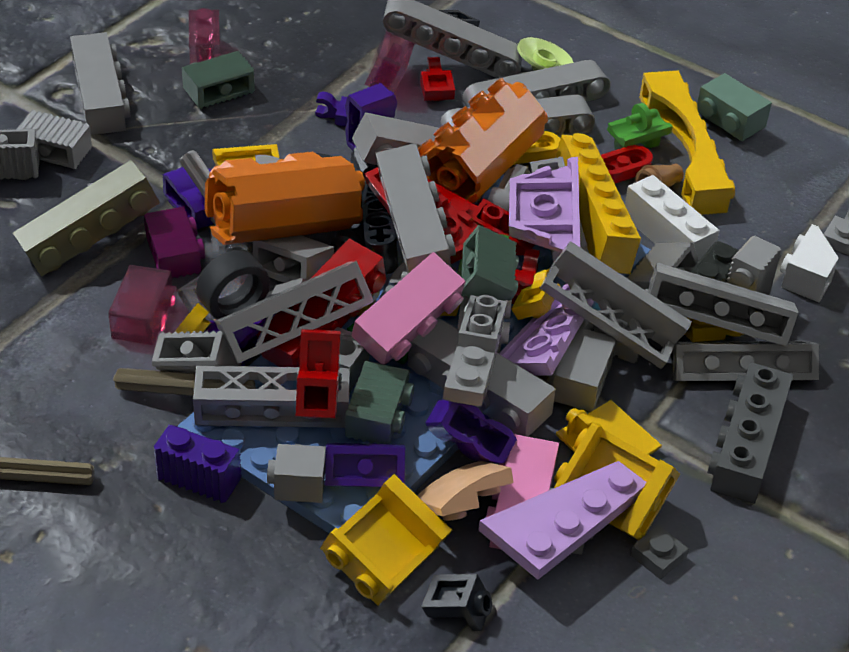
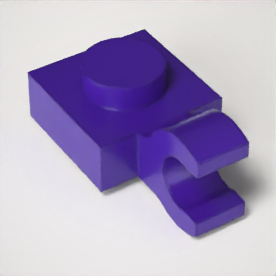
[315,92,348,126]

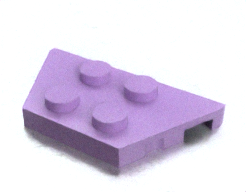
[509,157,580,253]

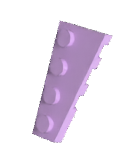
[499,283,594,376]
[479,461,647,580]

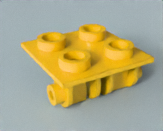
[555,400,662,455]

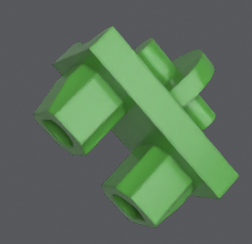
[607,103,673,150]

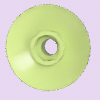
[517,37,574,71]

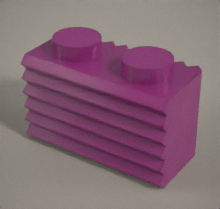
[143,206,206,281]

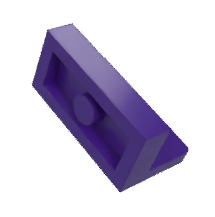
[325,443,405,487]

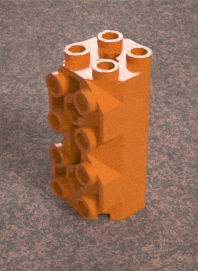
[418,78,548,203]
[205,152,365,245]

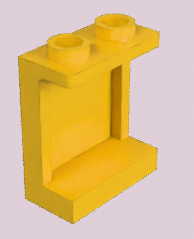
[554,422,680,541]
[320,474,452,606]

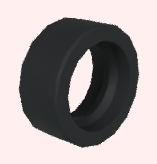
[196,250,270,319]

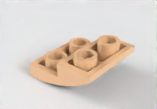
[418,461,514,521]

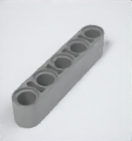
[383,0,522,78]
[463,60,611,107]
[440,95,595,138]

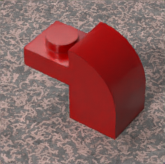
[295,329,341,418]

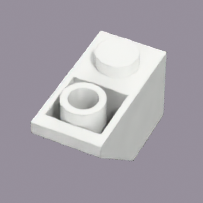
[780,224,839,303]

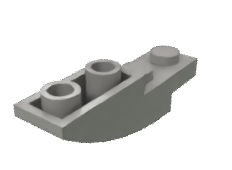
[443,295,507,407]

